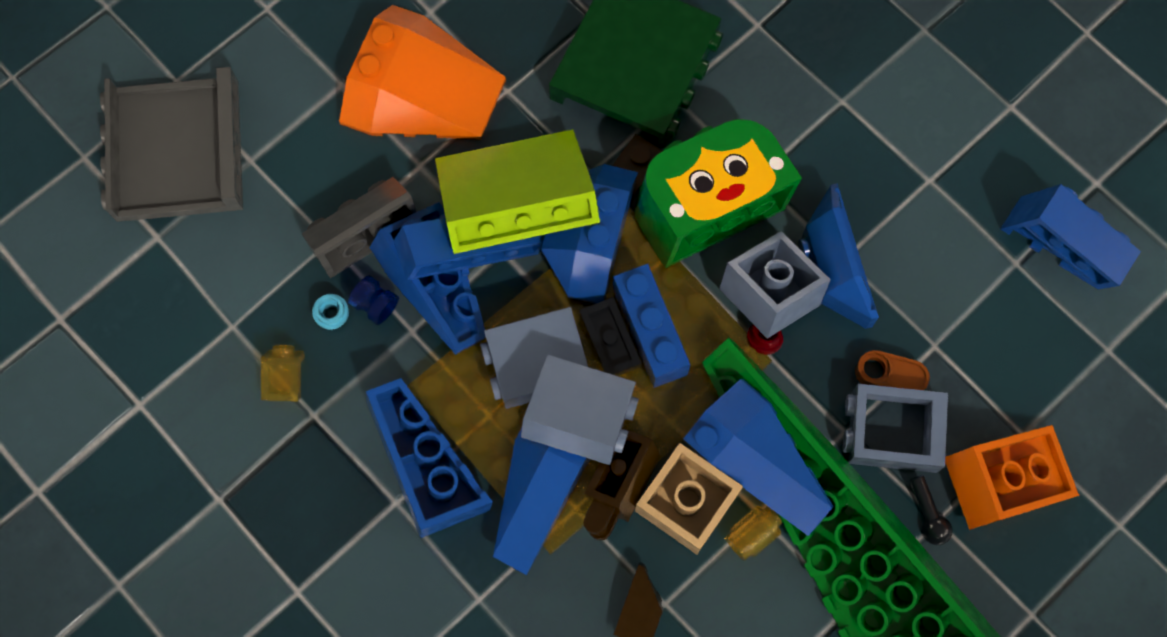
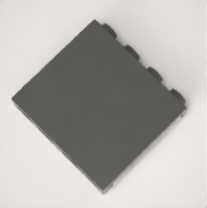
[100,67,243,222]

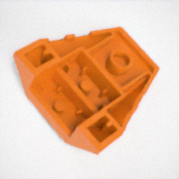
[339,5,506,139]

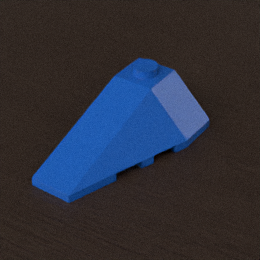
[683,378,834,536]

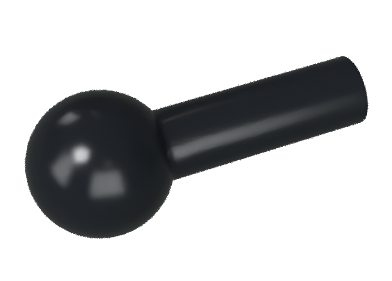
[910,475,953,545]

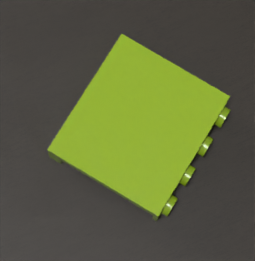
[435,129,600,254]

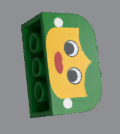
[635,119,802,268]

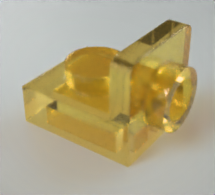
[261,345,304,402]

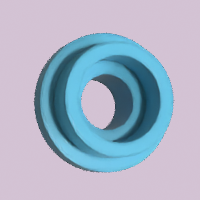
[312,294,349,330]

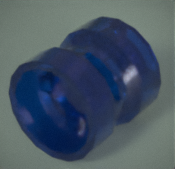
[348,275,399,325]

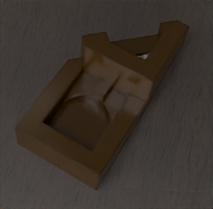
[613,562,663,637]

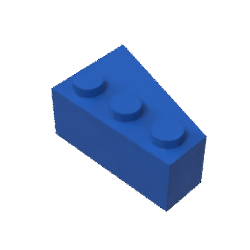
[1000,184,1141,290]

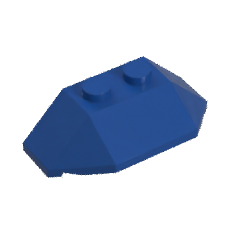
[541,164,638,304]
[798,183,879,329]

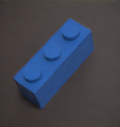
[613,264,691,388]

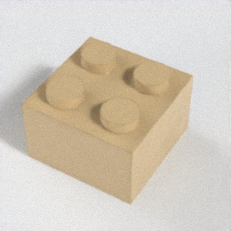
[635,443,743,555]

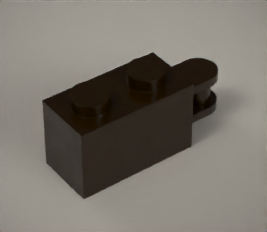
[583,428,661,541]

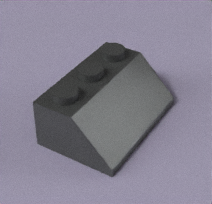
[302,177,417,279]

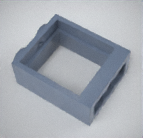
[842,384,948,473]

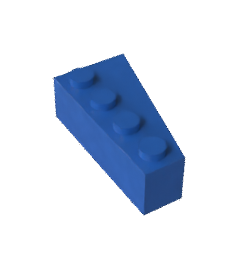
[366,378,493,538]

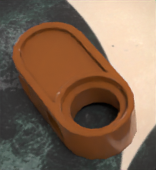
[855,350,930,390]

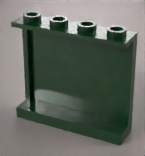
[549,0,724,148]

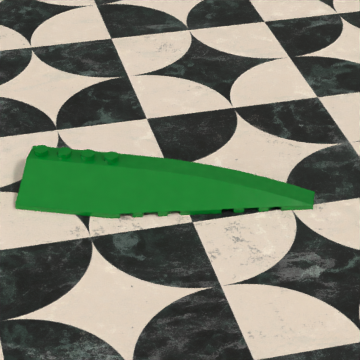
[702,338,1001,637]

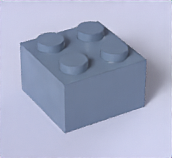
[719,231,831,339]

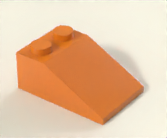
[945,425,1079,530]

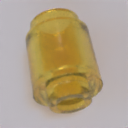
[725,505,782,561]

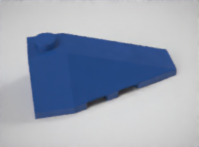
[369,202,486,355]
[493,428,590,576]

